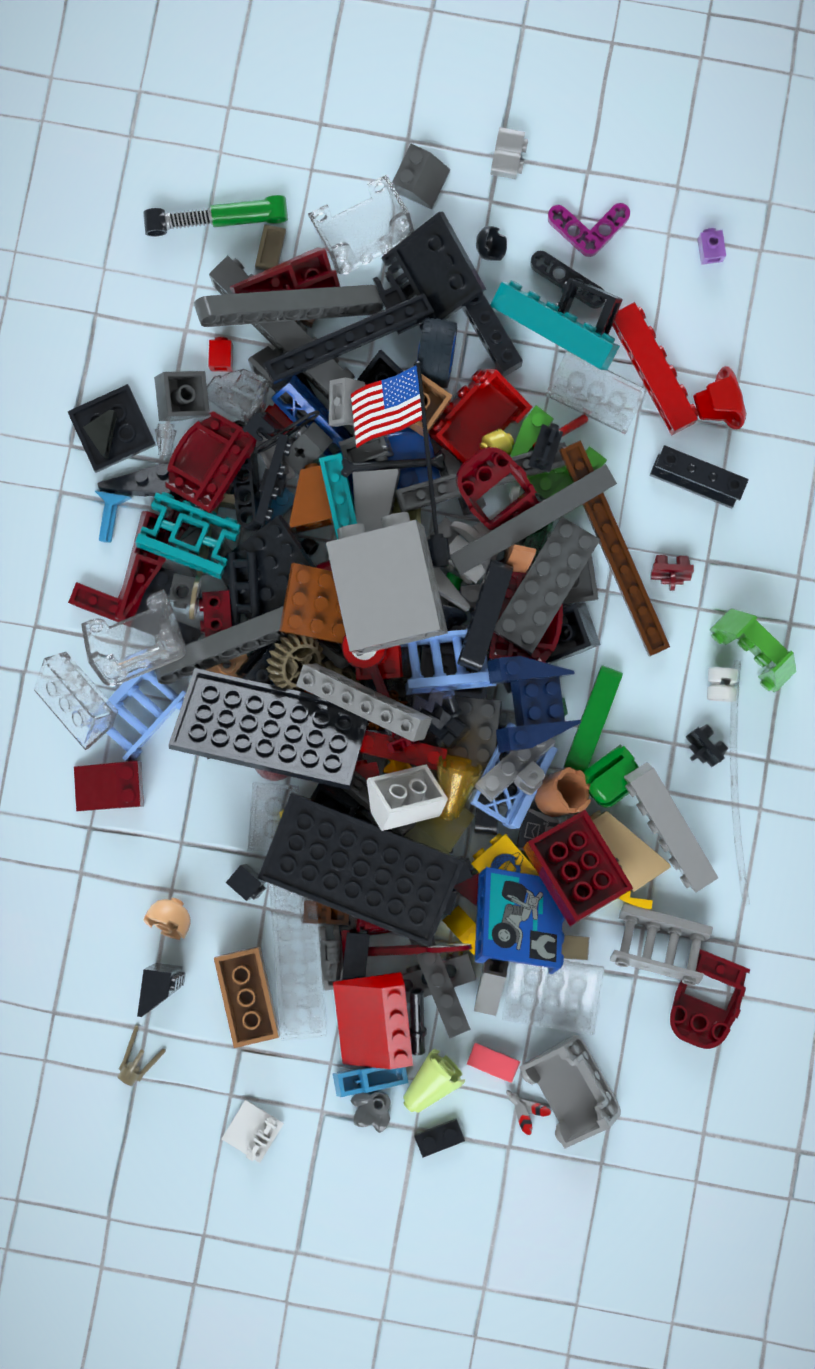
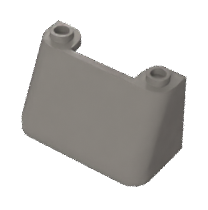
[519,1035,621,1149]

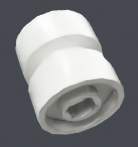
[707,667,738,702]

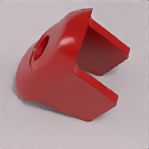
[693,366,747,430]

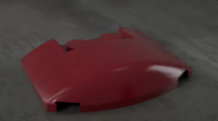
[165,411,257,513]
[488,572,563,663]

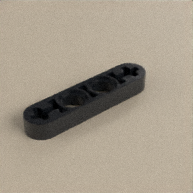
[530,251,606,309]

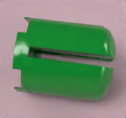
[583,744,639,808]

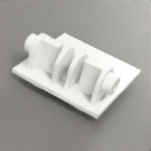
[222,1100,284,1163]

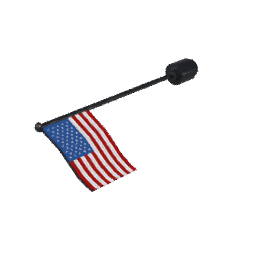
[351,361,451,568]

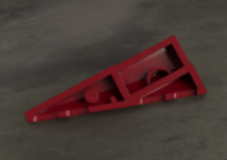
[230,247,341,294]
[115,511,190,620]

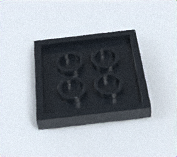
[67,384,157,473]

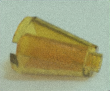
[437,755,483,821]

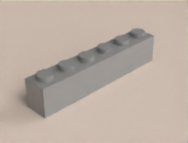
[624,762,719,893]

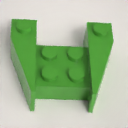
[503,405,607,500]
[709,608,797,692]

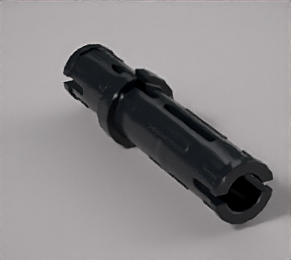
[409,987,427,1055]

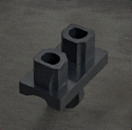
[686,724,728,768]

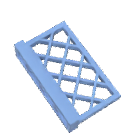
[469,723,558,829]

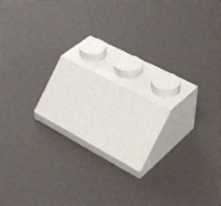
[367,765,448,831]

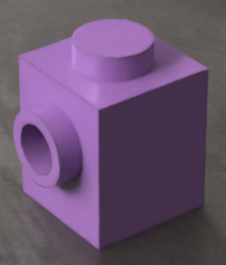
[697,228,726,265]

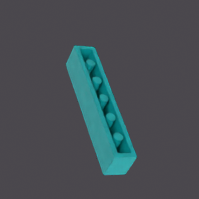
[490,280,620,370]

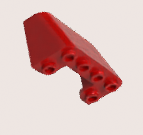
[429,369,533,464]

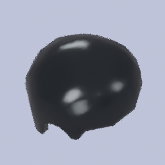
[476,226,507,261]

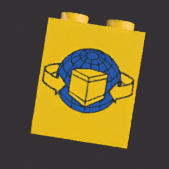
[471,833,539,876]

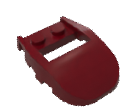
[456,447,540,531]
[670,949,750,1049]

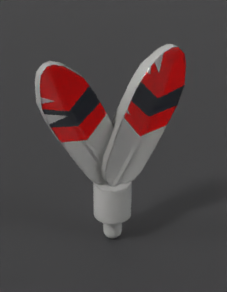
[506,1090,551,1135]

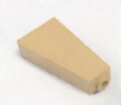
[590,810,671,892]

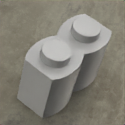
[490,127,528,180]

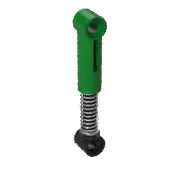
[143,195,288,237]

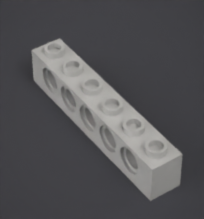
[296,663,432,742]

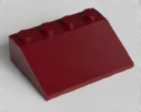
[523,810,633,927]

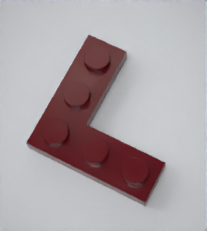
[68,582,147,628]

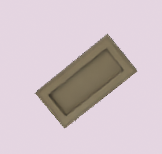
[255,224,286,271]

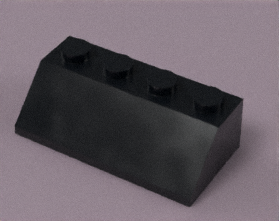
[137,963,185,1017]

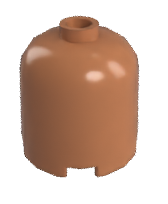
[534,767,591,817]

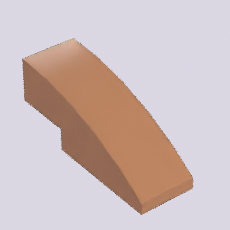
[499,544,536,573]

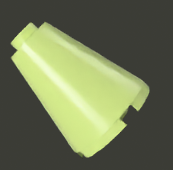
[403,1049,465,1113]

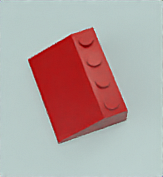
[333,972,413,1069]

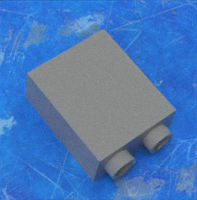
[326,512,448,655]

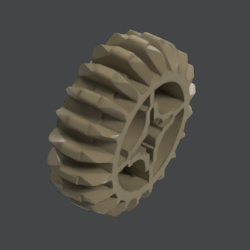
[266,633,326,692]

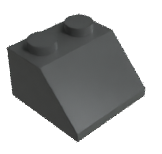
[392,144,450,209]
[154,371,210,421]

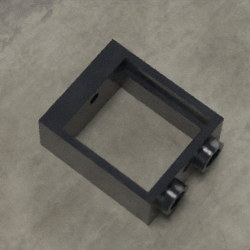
[556,278,623,335]

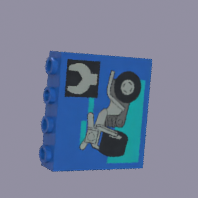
[475,867,565,974]

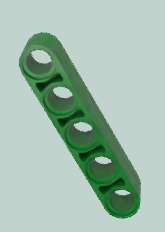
[563,665,623,772]

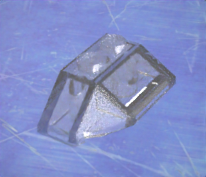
[207,369,270,423]

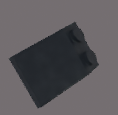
[545,603,601,664]

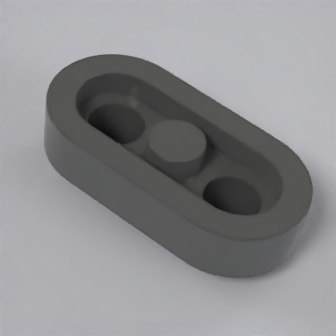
[318,639,351,668]

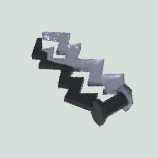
[385,688,462,734]

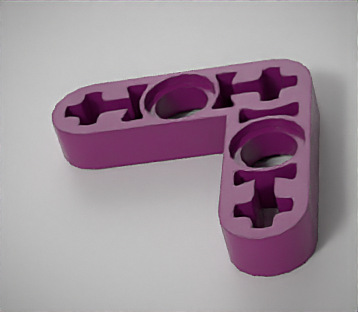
[547,203,630,257]

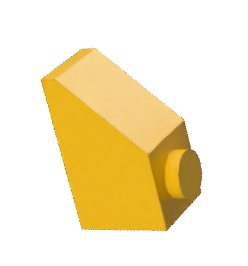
[442,905,476,955]

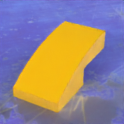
[618,891,653,910]

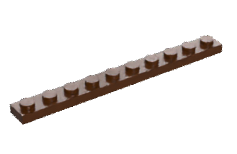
[559,440,670,656]

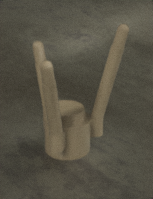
[117,1025,166,1086]

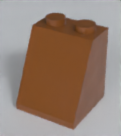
[289,463,334,534]

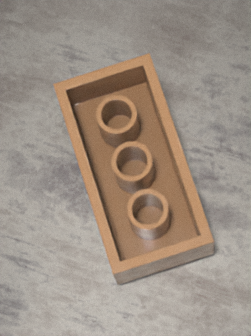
[214,946,281,1048]

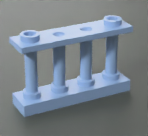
[401,629,496,695]
[85,657,186,762]

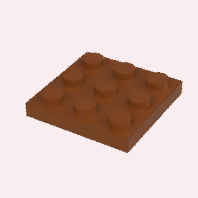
[279,563,346,644]

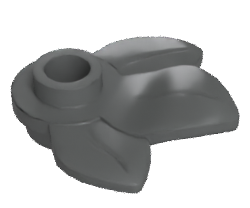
[350,1091,391,1133]

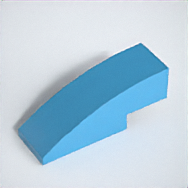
[332,1067,409,1097]

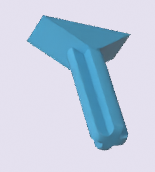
[95,491,132,543]

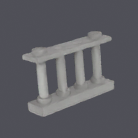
[610,903,713,985]

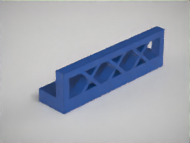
[271,375,353,456]

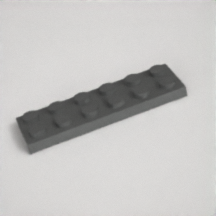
[493,516,601,655]

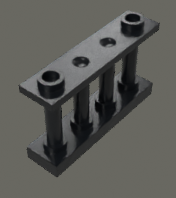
[649,445,749,509]

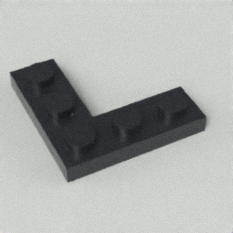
[131,567,201,647]

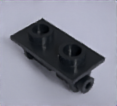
[528,423,563,473]

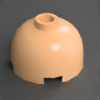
[143,898,191,940]

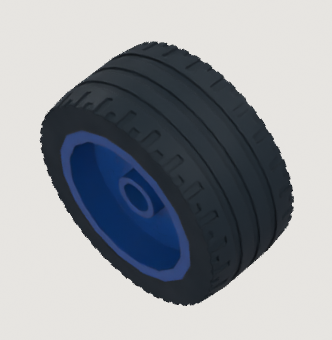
[417,318,457,388]

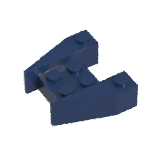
[487,656,581,753]

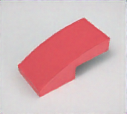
[467,1043,520,1083]

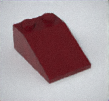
[74,761,144,812]

